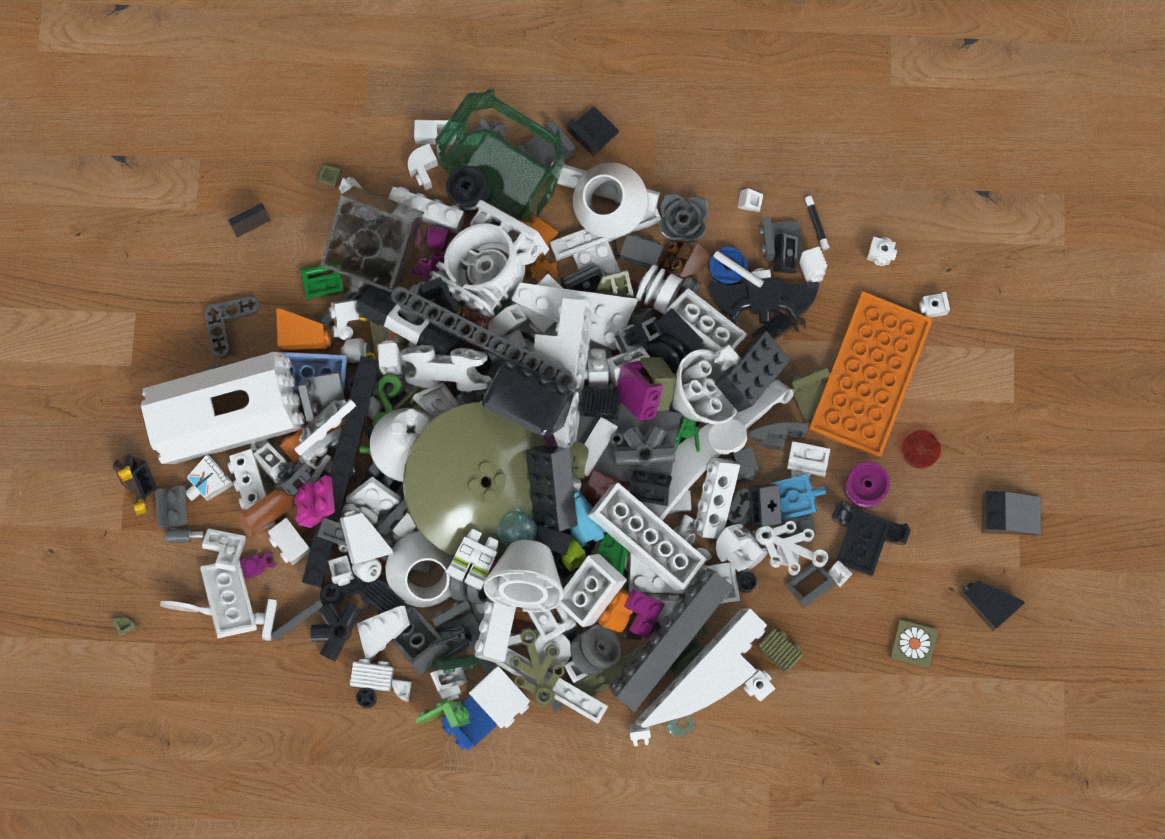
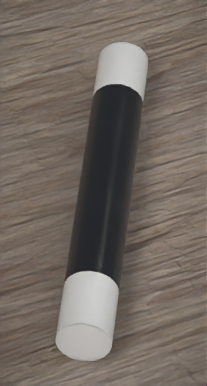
[805,196,830,250]

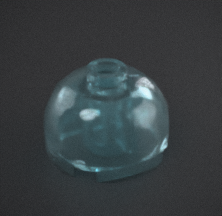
[497,510,538,548]

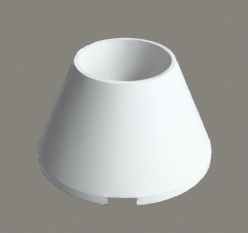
[573,163,648,238]
[386,531,454,608]
[484,540,564,612]

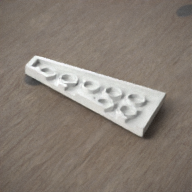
[511,283,638,351]

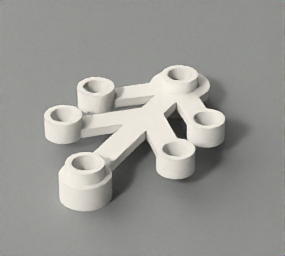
[755,521,828,575]

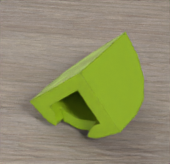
[561,538,586,572]

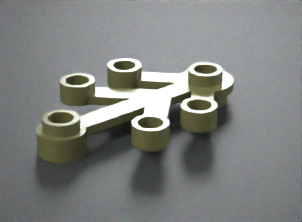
[509,630,565,706]

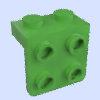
[415,700,471,728]

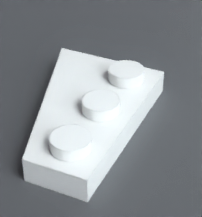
[357,606,410,661]

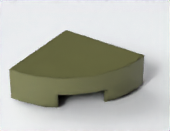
[112,617,138,637]

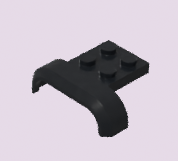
[831,501,911,577]

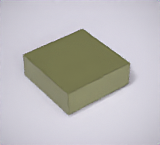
[317,164,341,188]

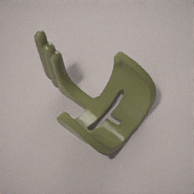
[554,441,589,479]

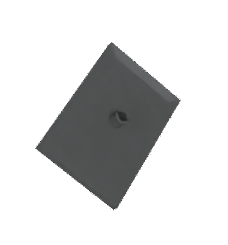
[573,404,681,484]

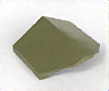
[596,270,635,299]

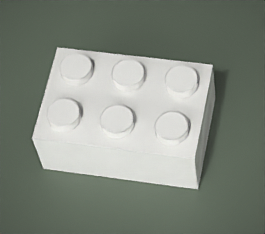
[560,554,627,627]

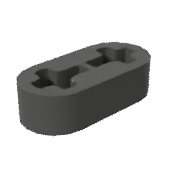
[727,489,750,524]

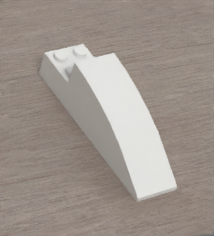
[534,298,594,461]
[635,608,767,728]

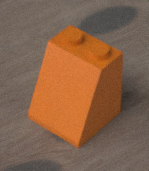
[276,309,331,354]

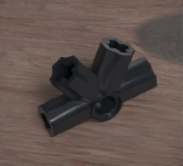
[310,602,363,662]

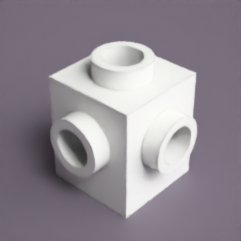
[867,237,897,266]
[743,669,775,702]

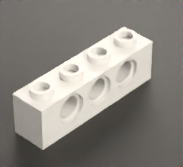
[693,457,740,539]

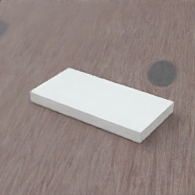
[200,561,256,638]

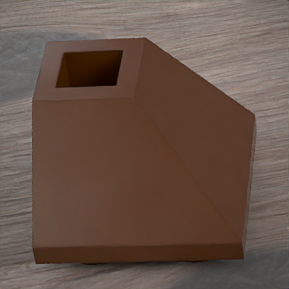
[657,240,711,277]

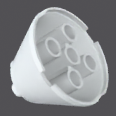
[669,349,736,424]
[370,408,433,482]

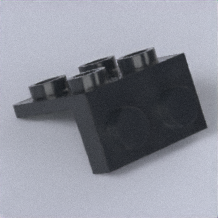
[417,277,458,323]

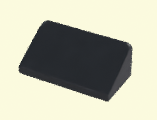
[773,233,798,274]
[752,312,794,341]

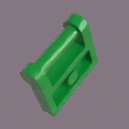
[300,260,344,300]

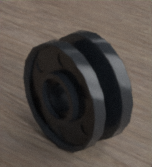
[645,334,687,375]

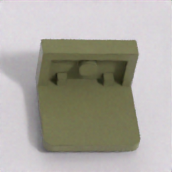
[790,368,830,421]

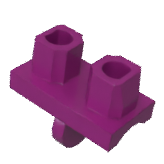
[412,251,444,281]

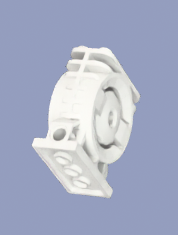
[430,200,549,319]

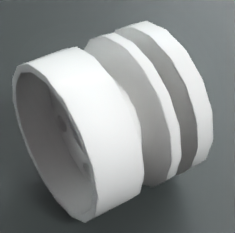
[636,264,683,314]

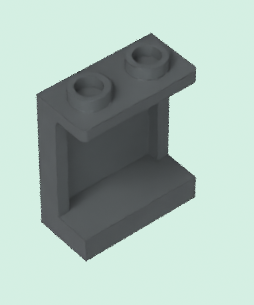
[517,120,576,180]

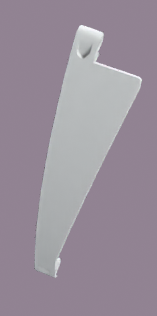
[624,380,794,571]

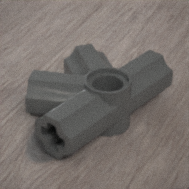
[615,425,675,466]

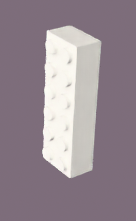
[587,483,706,591]

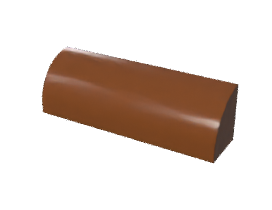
[236,479,305,537]

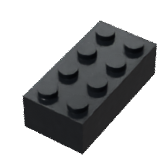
[714,331,790,412]
[527,445,578,531]

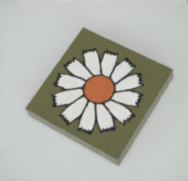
[890,620,938,668]

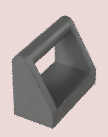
[785,563,836,609]

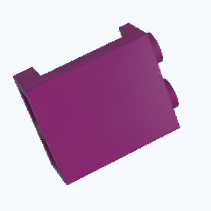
[616,361,663,421]

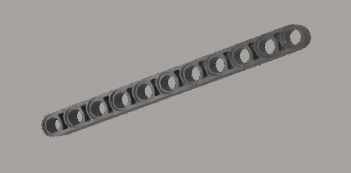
[391,287,578,391]

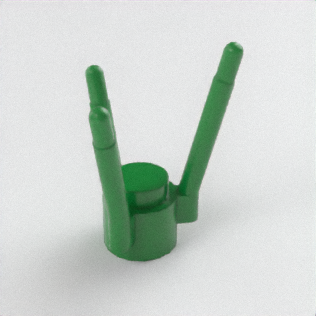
[675,418,700,452]

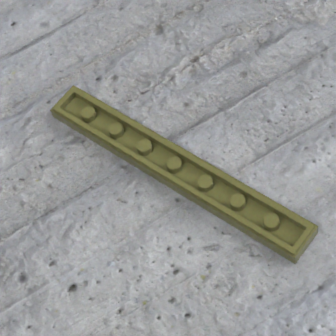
[572,624,709,697]

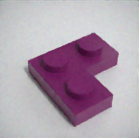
[624,589,665,639]

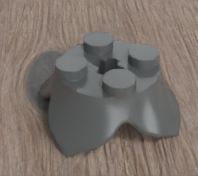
[658,194,708,242]

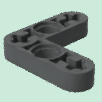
[205,297,260,359]

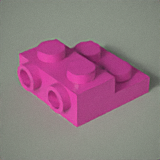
[294,475,335,528]

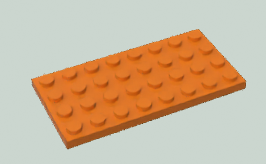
[808,291,933,459]

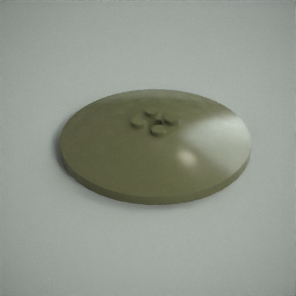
[403,402,547,559]

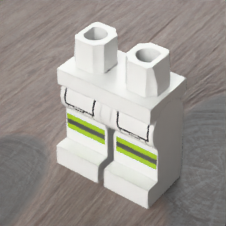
[446,529,498,590]

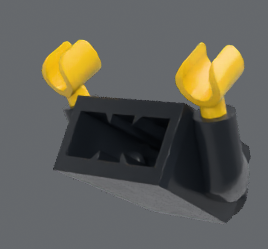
[113,454,157,515]

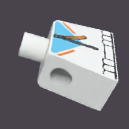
[186,454,234,501]

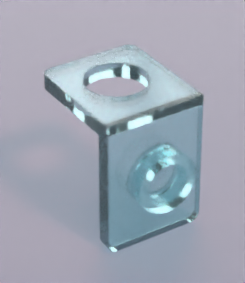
[666,715,696,738]

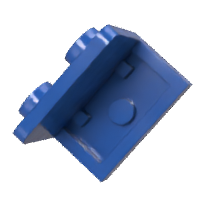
[441,697,496,751]

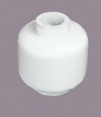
[341,338,370,364]
[352,558,381,582]

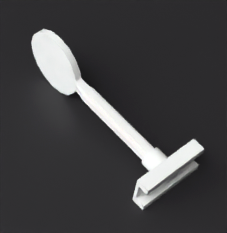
[160,599,277,641]

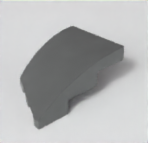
[748,422,808,451]

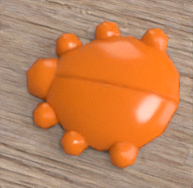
[530,260,558,284]

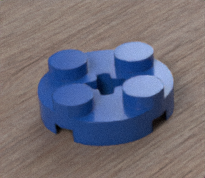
[709,247,747,285]

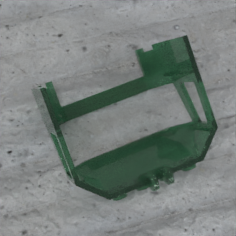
[435,89,564,223]

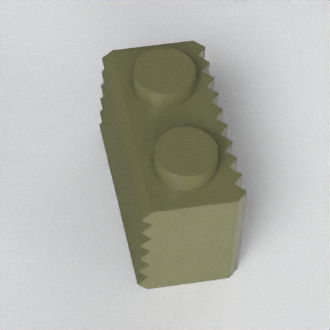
[757,628,803,674]

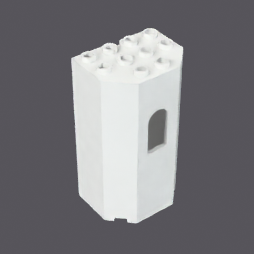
[141,352,305,464]

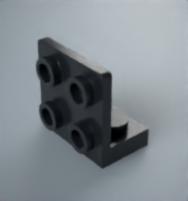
[567,107,619,156]

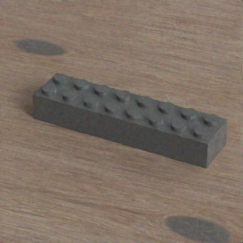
[610,567,734,712]

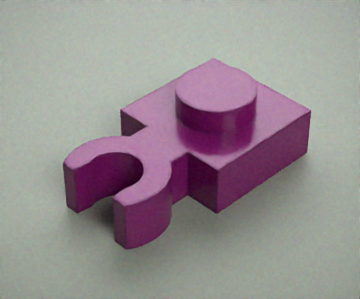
[239,553,277,580]

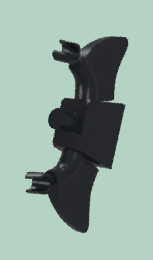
[709,279,819,332]

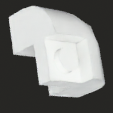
[716,524,768,572]

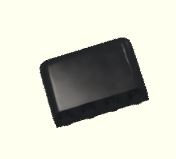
[482,360,575,436]

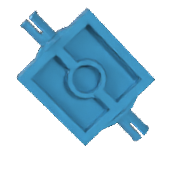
[770,474,827,520]

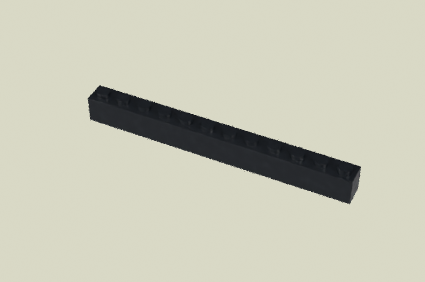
[302,356,380,587]

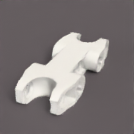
[400,345,492,392]

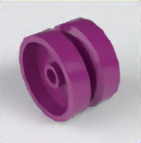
[844,462,890,509]

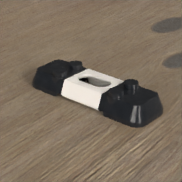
[355,283,465,356]

